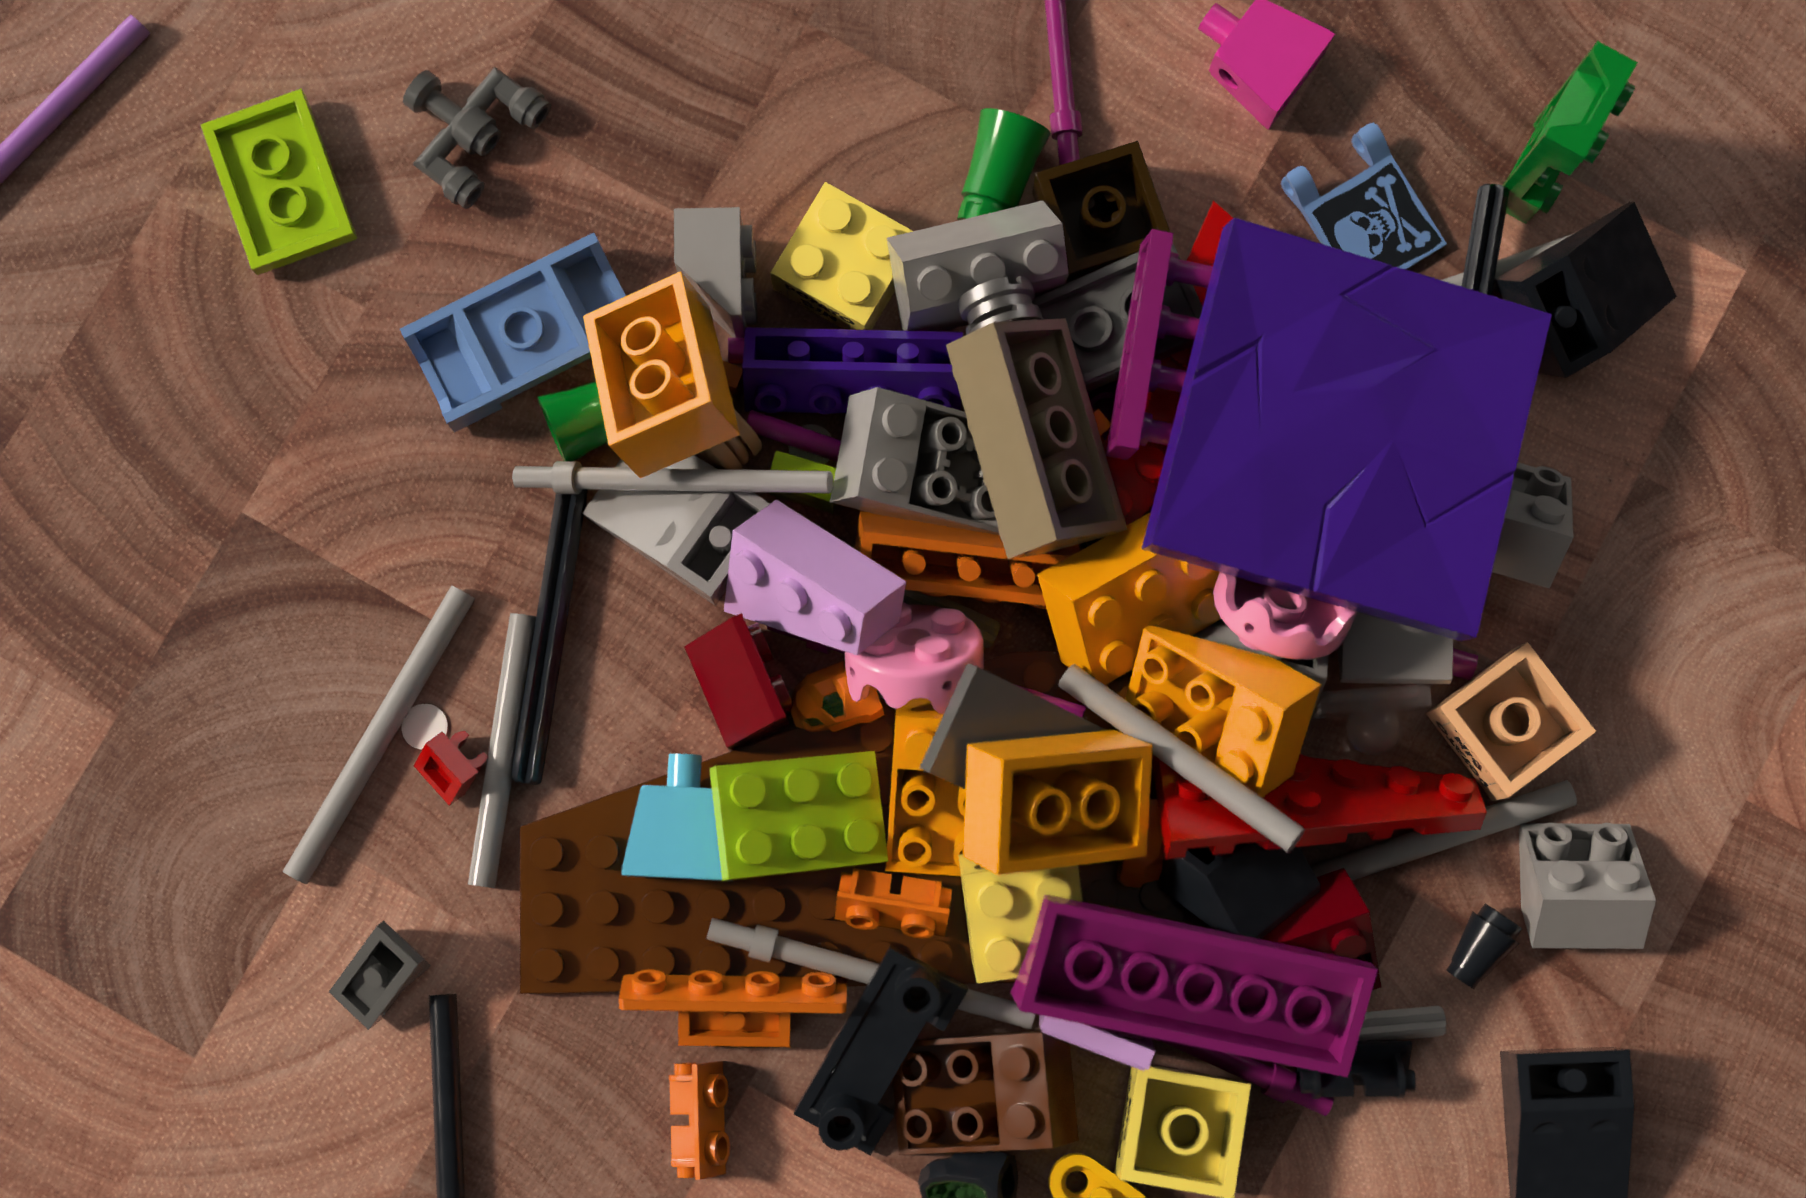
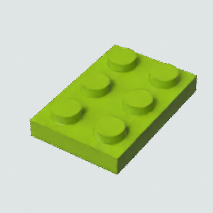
[200,89,358,275]
[709,751,888,881]

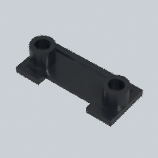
[794,945,968,1156]

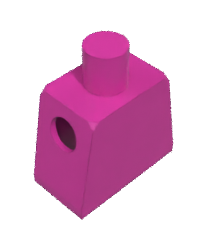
[1198,0,1335,130]

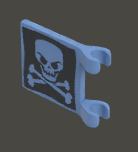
[1281,123,1447,269]

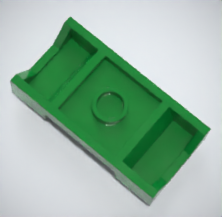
[1502,41,1638,224]

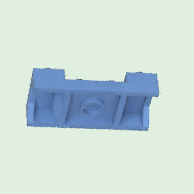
[400,232,626,432]

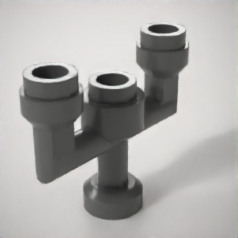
[403,67,551,209]

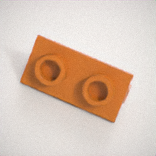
[835,868,952,939]
[669,1061,730,1180]

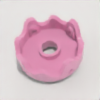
[1213,572,1357,660]
[845,603,984,714]

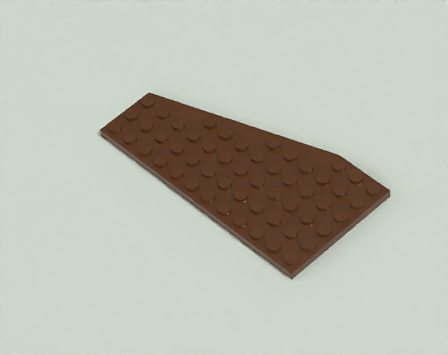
[520,651,1184,994]

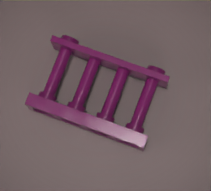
[1105,229,1213,460]

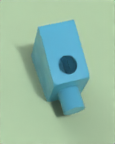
[622,753,733,881]

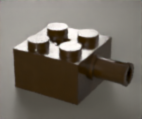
[1032,140,1171,284]

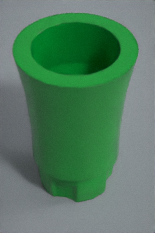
[957,108,1051,221]
[537,381,608,461]

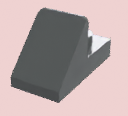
[329,921,431,1030]

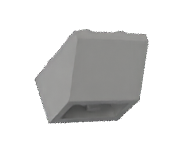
[674,207,757,338]
[1492,462,1574,589]
[1519,823,1656,949]

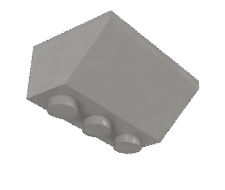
[887,200,1069,331]

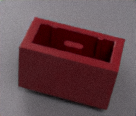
[684,613,793,752]
[1261,868,1382,991]

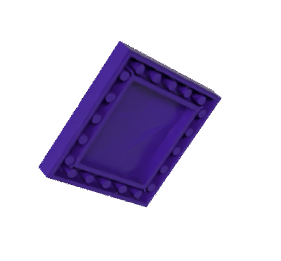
[1142,217,1552,641]

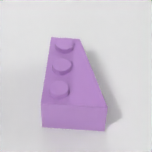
[724,499,906,655]

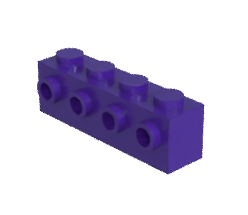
[742,327,963,414]

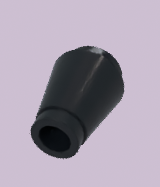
[1446,903,1523,989]

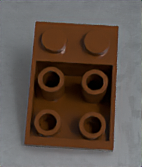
[893,1029,1079,1155]

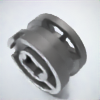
[957,276,1043,334]

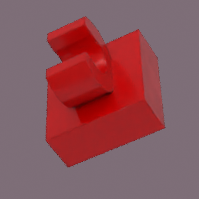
[413,731,488,806]

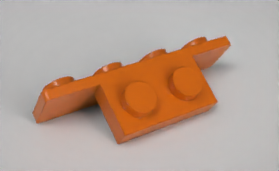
[619,969,847,1047]

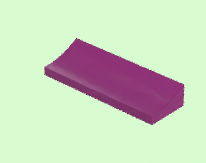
[1010,894,1378,1077]

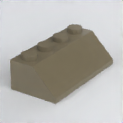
[946,318,1128,559]

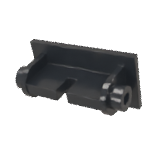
[1296,1041,1416,1099]

